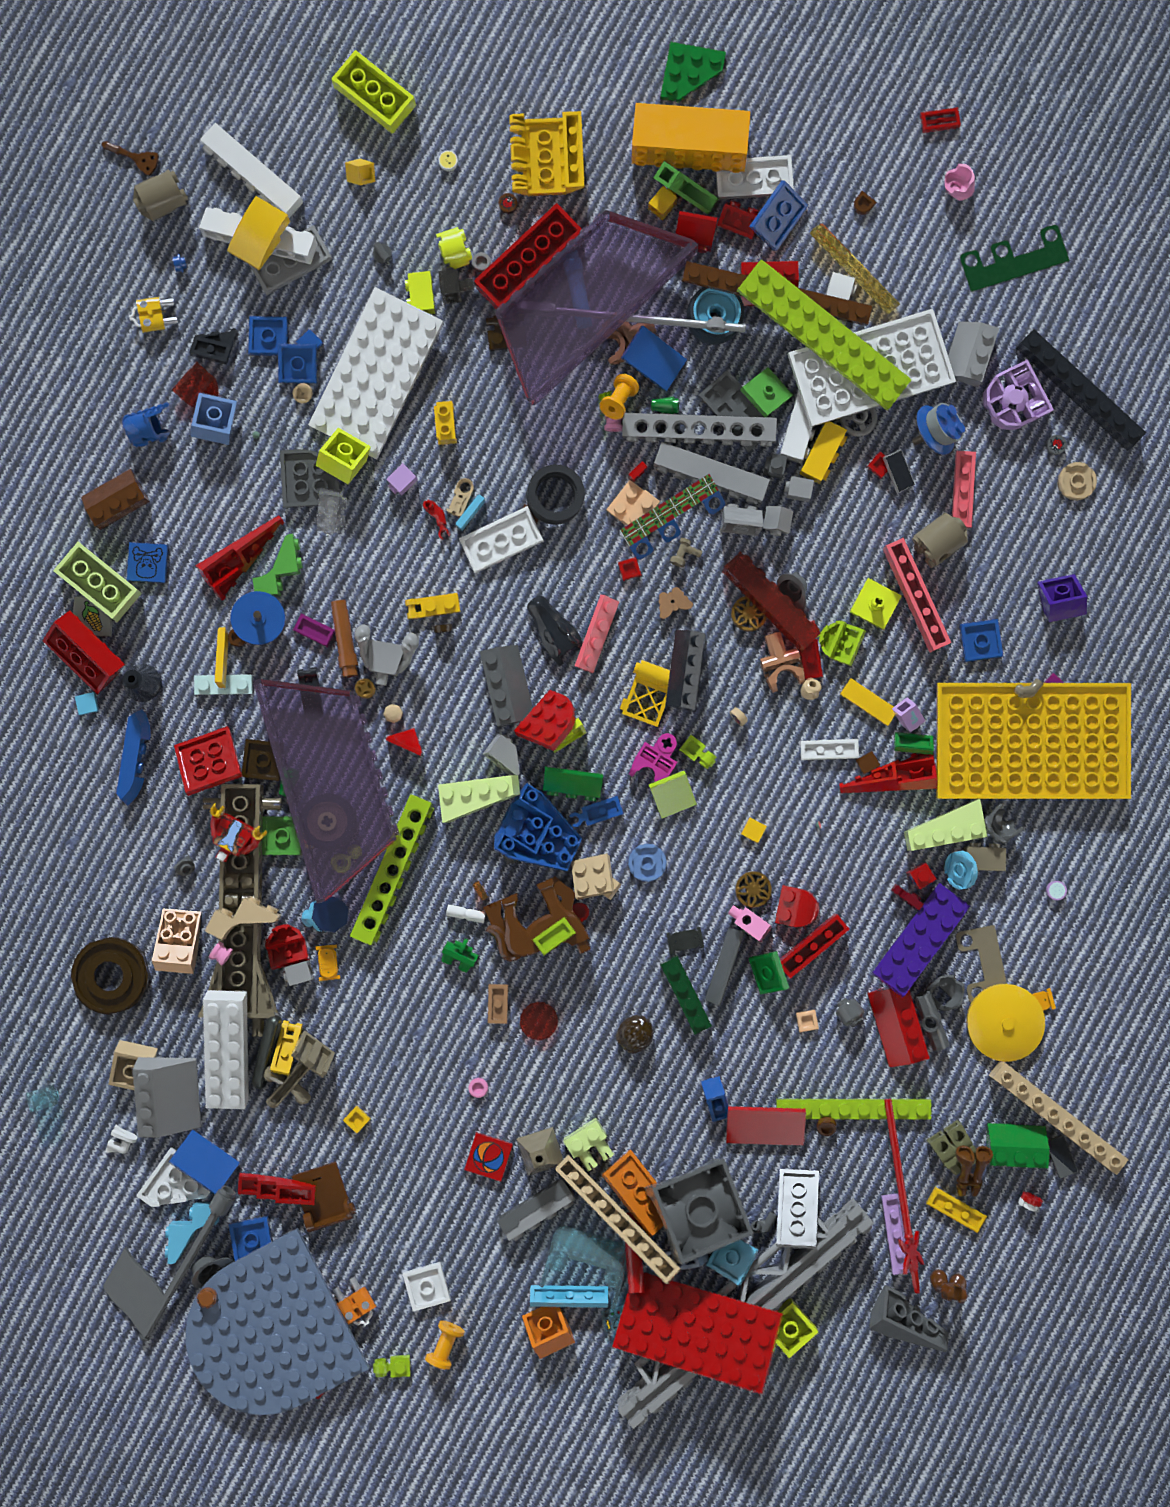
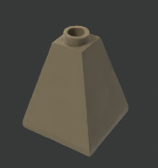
[516,1127,564,1176]

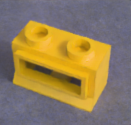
[434,401,457,445]

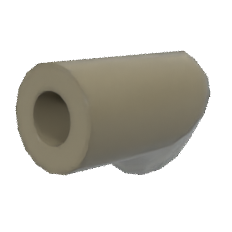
[1014,678,1044,698]

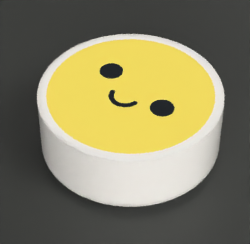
[439,150,458,171]

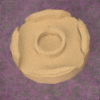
[1057,462,1097,501]

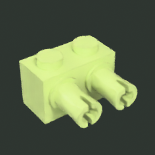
[563,1118,614,1171]

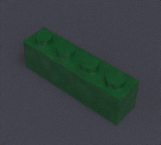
[660,955,712,1034]

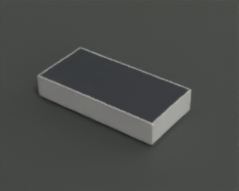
[883,450,915,493]

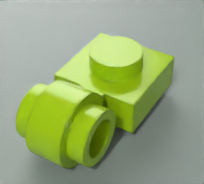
[679,735,717,770]
[373,1355,411,1378]

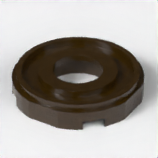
[71,937,151,1015]

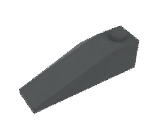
[869,1285,949,1352]

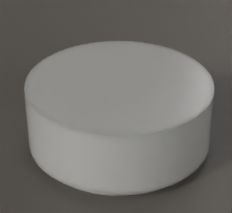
[472,252,491,273]

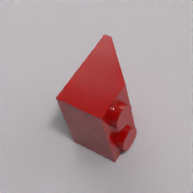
[674,211,717,253]

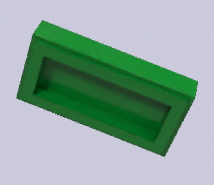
[894,732,934,755]

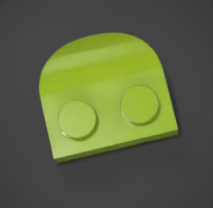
[819,621,866,666]

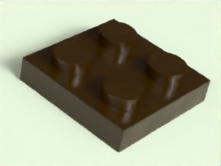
[242,739,285,781]

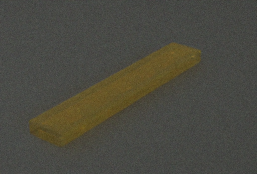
[810,223,900,315]

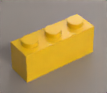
[799,421,848,484]

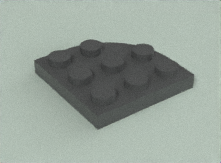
[280,449,341,508]

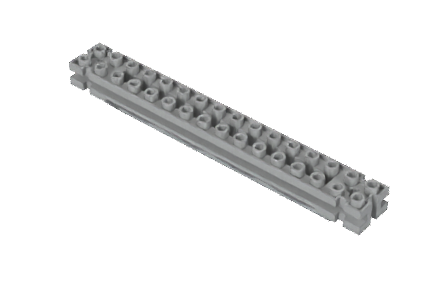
[617,1198,874,1429]

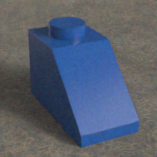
[701,1076,728,1122]

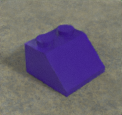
[1037,574,1087,622]

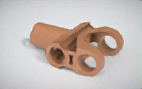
[596,321,657,365]
[760,632,805,693]

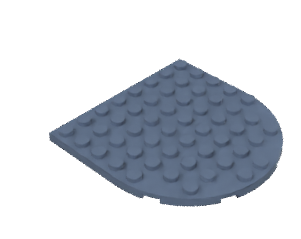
[186,1228,369,1415]

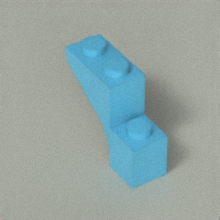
[165,1202,219,1264]

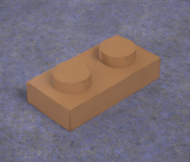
[488,984,508,1024]

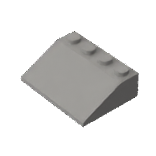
[133,1057,201,1138]

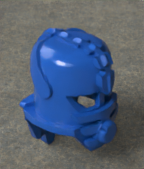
[122,402,170,447]

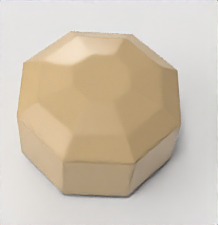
[384,704,403,723]

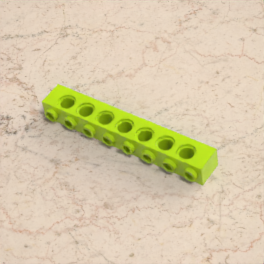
[350,794,434,945]

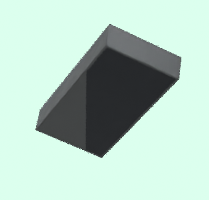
[1048,1134,1078,1179]

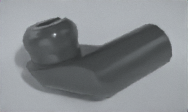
[751,1211,778,1234]

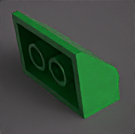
[543,767,603,801]
[986,1123,1049,1168]

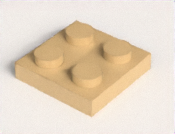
[571,854,614,900]

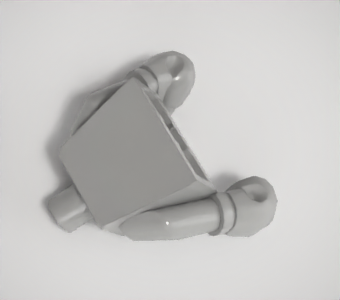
[354,624,419,686]

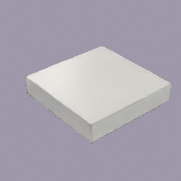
[403,1262,451,1312]

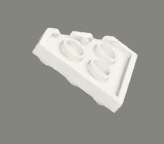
[136,1147,210,1207]

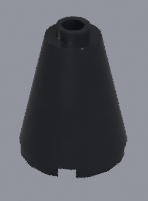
[123,664,162,702]

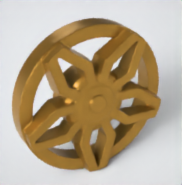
[731,596,767,632]
[735,871,772,907]

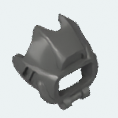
[984,803,1024,844]
[925,975,964,1011]

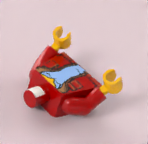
[210,803,268,862]

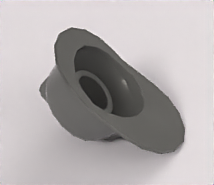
[777,572,807,616]
[191,1256,234,1288]

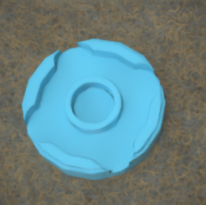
[944,851,978,890]

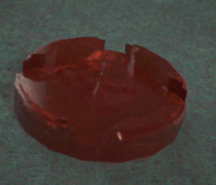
[520,1001,558,1040]

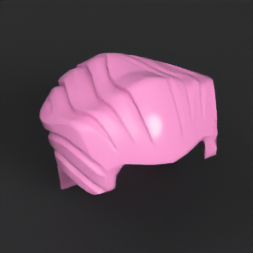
[945,164,975,201]

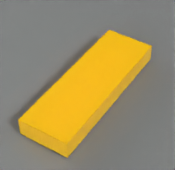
[215,627,228,688]
[840,678,895,726]
[926,1187,987,1233]

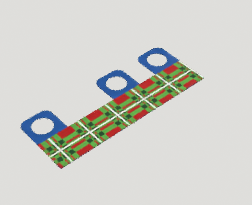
[620,474,726,560]

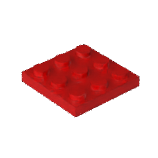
[174,726,243,796]

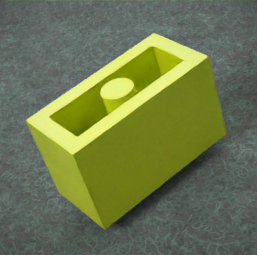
[405,271,435,314]

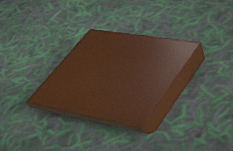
[856,751,880,775]

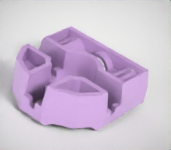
[983,359,1054,430]

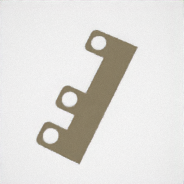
[956,925,1007,1002]

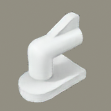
[105,1125,138,1154]

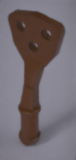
[101,141,159,176]

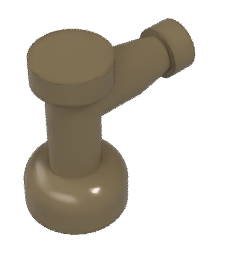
[670,538,702,568]

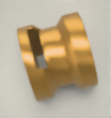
[355,678,376,699]

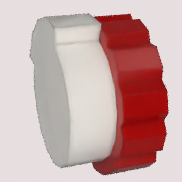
[1018,1191,1043,1212]

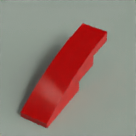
[238,1173,316,1205]

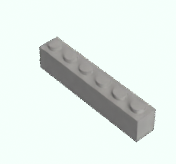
[653,442,770,505]

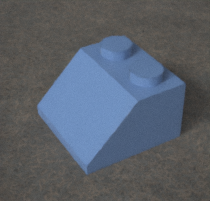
[191,393,237,445]

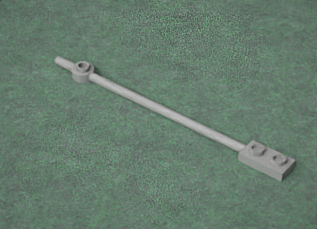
[517,299,746,333]

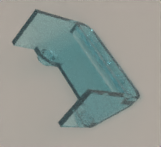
[539,1226,626,1309]

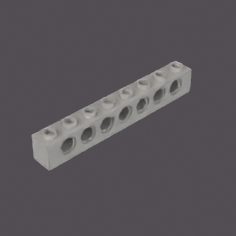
[622,413,777,447]

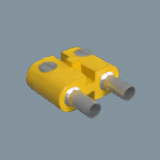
[129,297,178,333]

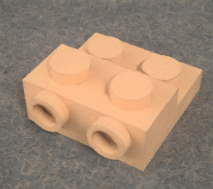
[607,480,660,526]

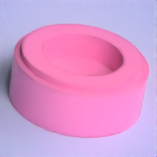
[469,1078,488,1098]

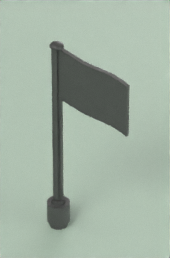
[103,1186,236,1341]

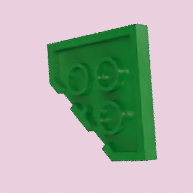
[660,42,726,102]

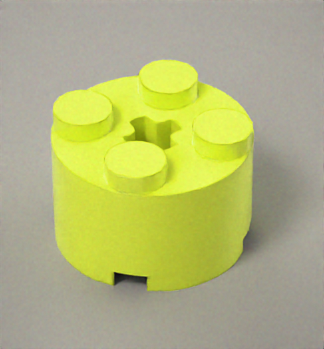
[436,227,472,271]

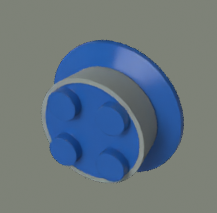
[912,403,965,455]

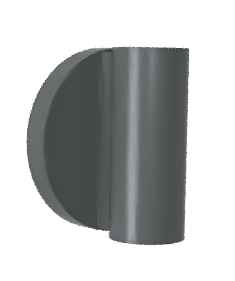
[373,242,392,263]
[173,855,195,876]

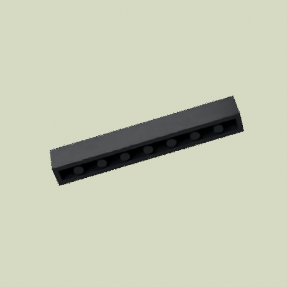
[1016,329,1147,451]

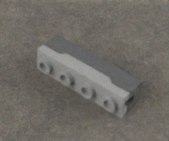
[497,1177,575,1241]

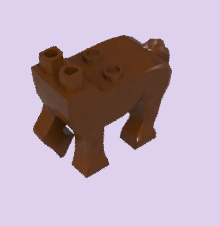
[483,876,591,961]

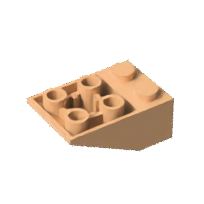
[152,909,201,974]

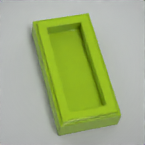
[533,917,576,955]

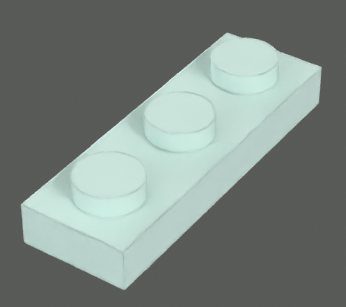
[194,675,253,695]

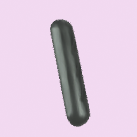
[252,1015,282,1089]

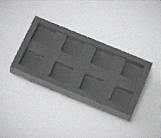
[698,370,778,453]

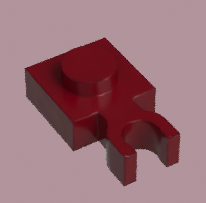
[891,884,924,910]

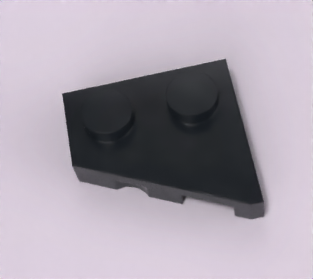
[189,328,237,365]

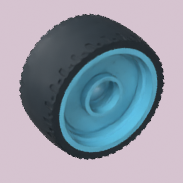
[686,287,745,345]

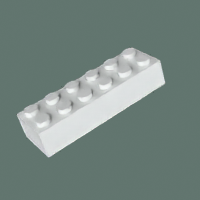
[203,991,249,1109]

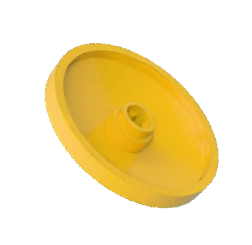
[966,984,1045,1062]

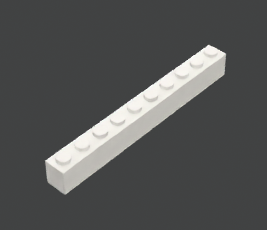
[780,272,857,463]

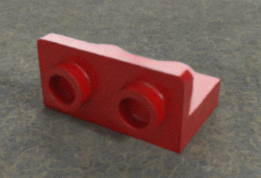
[717,200,759,239]

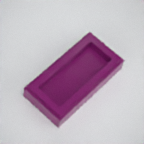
[293,613,335,648]

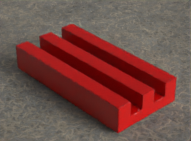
[920,107,961,133]

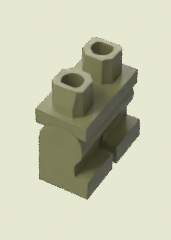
[926,1120,976,1175]

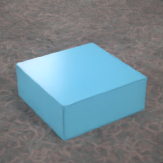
[75,692,99,715]

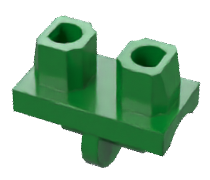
[441,938,479,973]

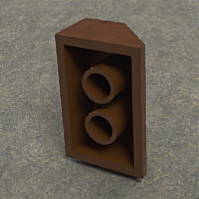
[81,468,150,530]

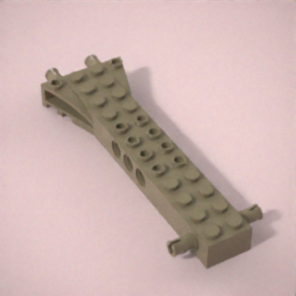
[198,784,282,1037]

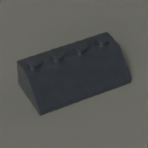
[665,630,706,712]

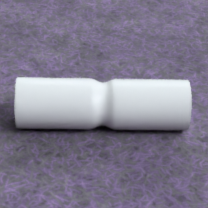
[446,904,486,924]

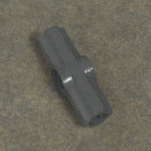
[914,991,950,1051]

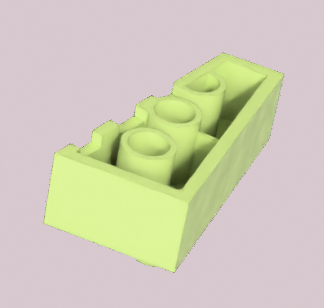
[438,775,520,823]
[904,799,987,851]

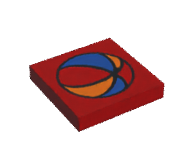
[464,1132,513,1182]

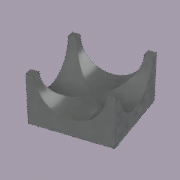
[644,1158,754,1264]

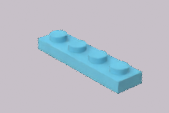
[530,1285,608,1308]

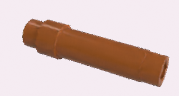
[331,600,358,678]

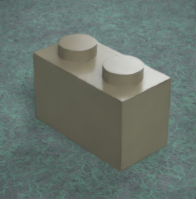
[964,843,1006,871]

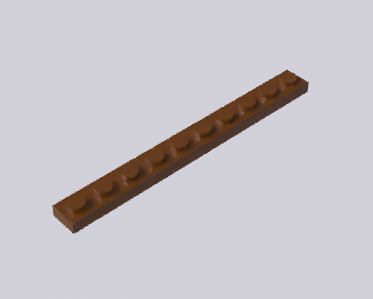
[682,261,872,326]

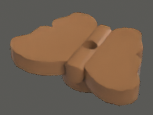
[659,587,693,619]

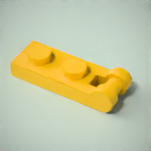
[405,593,461,620]
[270,1020,303,1076]

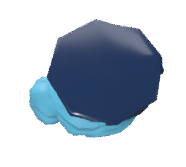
[301,895,350,933]

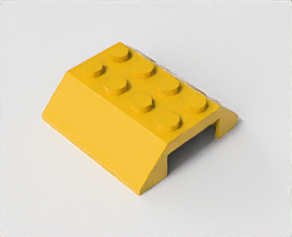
[509,111,584,196]

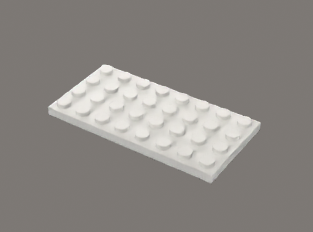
[308,287,444,459]
[787,309,956,427]

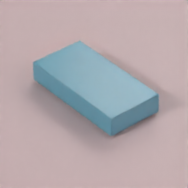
[456,494,486,531]

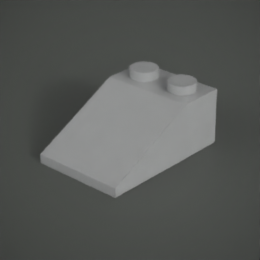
[720,504,763,536]

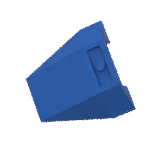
[494,783,582,871]

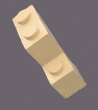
[205,896,281,940]

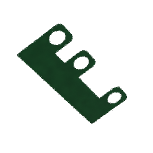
[960,225,1070,292]

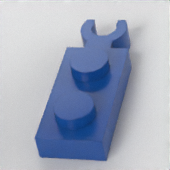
[569,796,623,827]

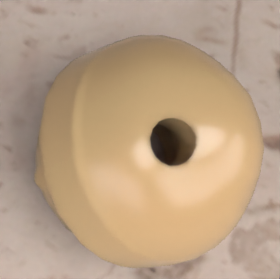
[801,678,821,700]

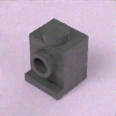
[763,453,787,479]

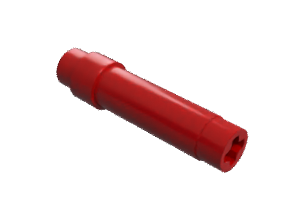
[625,1212,644,1293]

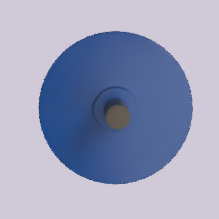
[231,591,285,645]

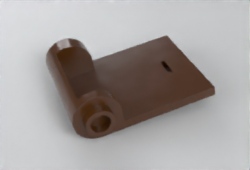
[291,1161,356,1233]

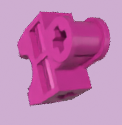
[628,733,678,782]

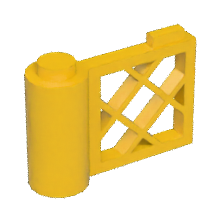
[620,660,670,727]

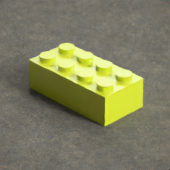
[331,50,416,134]

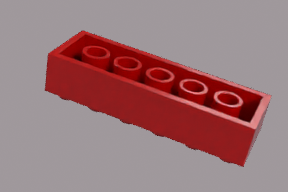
[474,203,583,314]

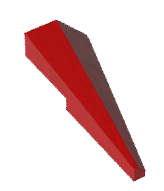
[195,516,284,601]
[839,752,938,793]

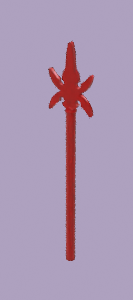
[884,1098,924,1294]

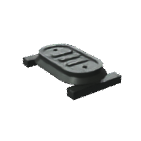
[666,927,704,954]

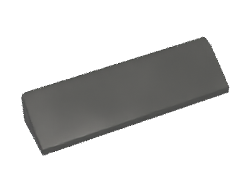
[706,927,744,1006]

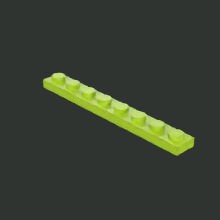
[776,1099,931,1119]

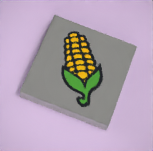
[73,597,113,637]

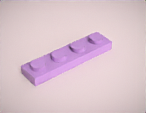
[881,1193,910,1275]

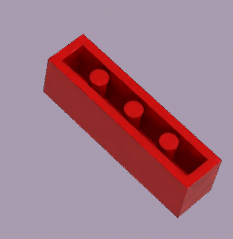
[780,913,850,979]

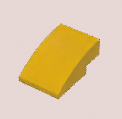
[227,196,290,270]

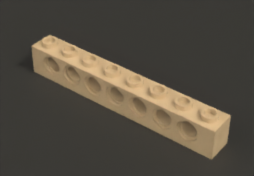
[989,1061,1129,1175]
[555,1155,681,1284]

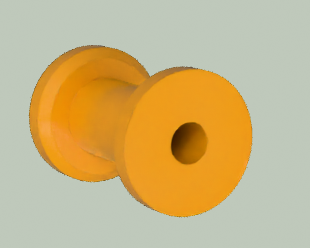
[600,374,639,420]
[425,1321,465,1370]

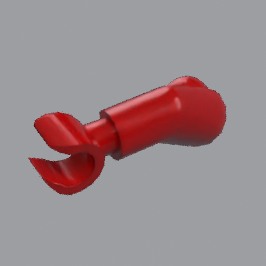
[423,499,451,540]

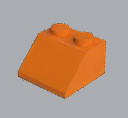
[522,1307,575,1359]

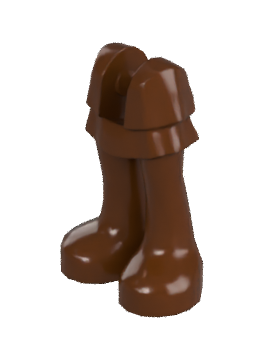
[956,1145,993,1197]
[930,1269,968,1304]

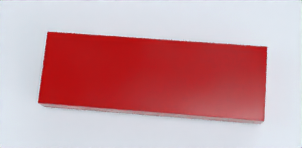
[795,621,823,680]

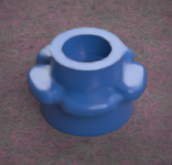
[172,254,187,273]

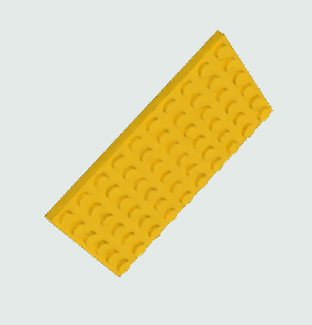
[936,683,1131,799]

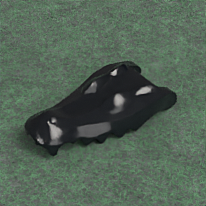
[527,596,583,667]

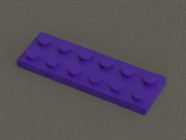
[871,883,970,997]

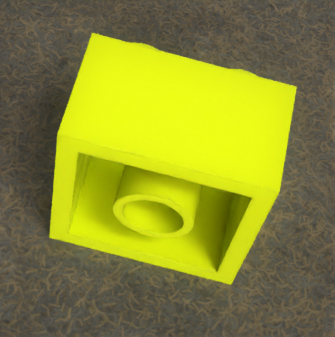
[315,428,371,484]
[776,1298,818,1358]

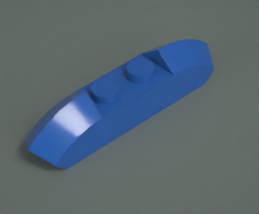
[116,709,151,806]

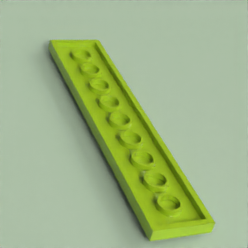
[737,259,912,411]

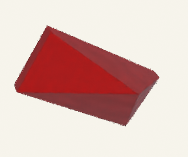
[386,728,424,756]

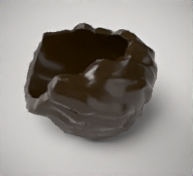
[616,1015,654,1054]

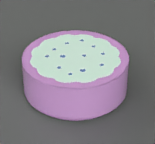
[1046,881,1067,900]

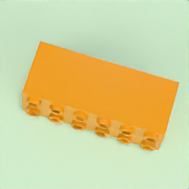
[632,103,750,173]

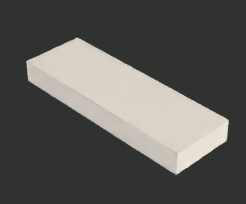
[800,739,859,760]

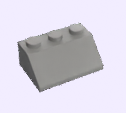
[948,322,999,388]

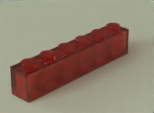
[722,551,821,653]

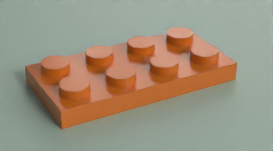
[602,1150,664,1237]

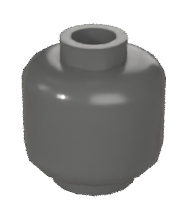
[836,998,865,1028]

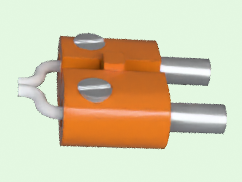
[333,1276,377,1326]

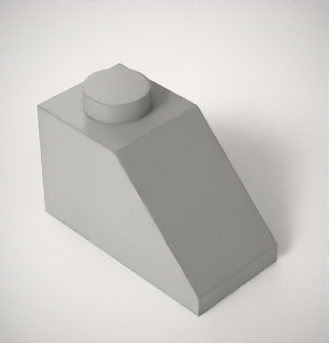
[483,734,520,775]

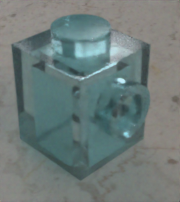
[26,1085,59,1112]

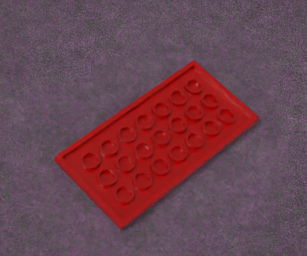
[612,1273,783,1394]

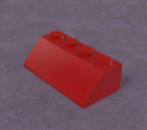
[42,610,125,695]
[867,987,930,1067]

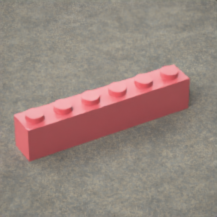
[883,538,951,653]

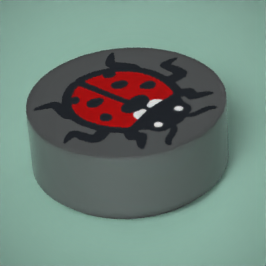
[1046,435,1067,455]

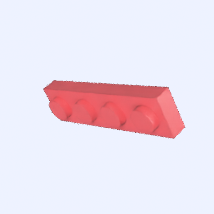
[952,451,976,529]
[575,595,619,673]

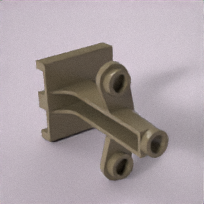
[264,1030,335,1108]

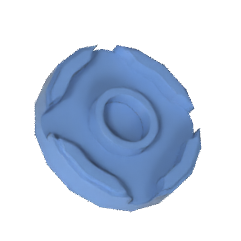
[628,844,667,882]

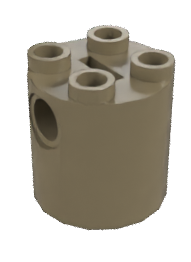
[133,169,189,221]
[912,513,968,568]

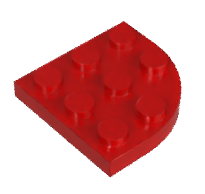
[514,690,576,751]

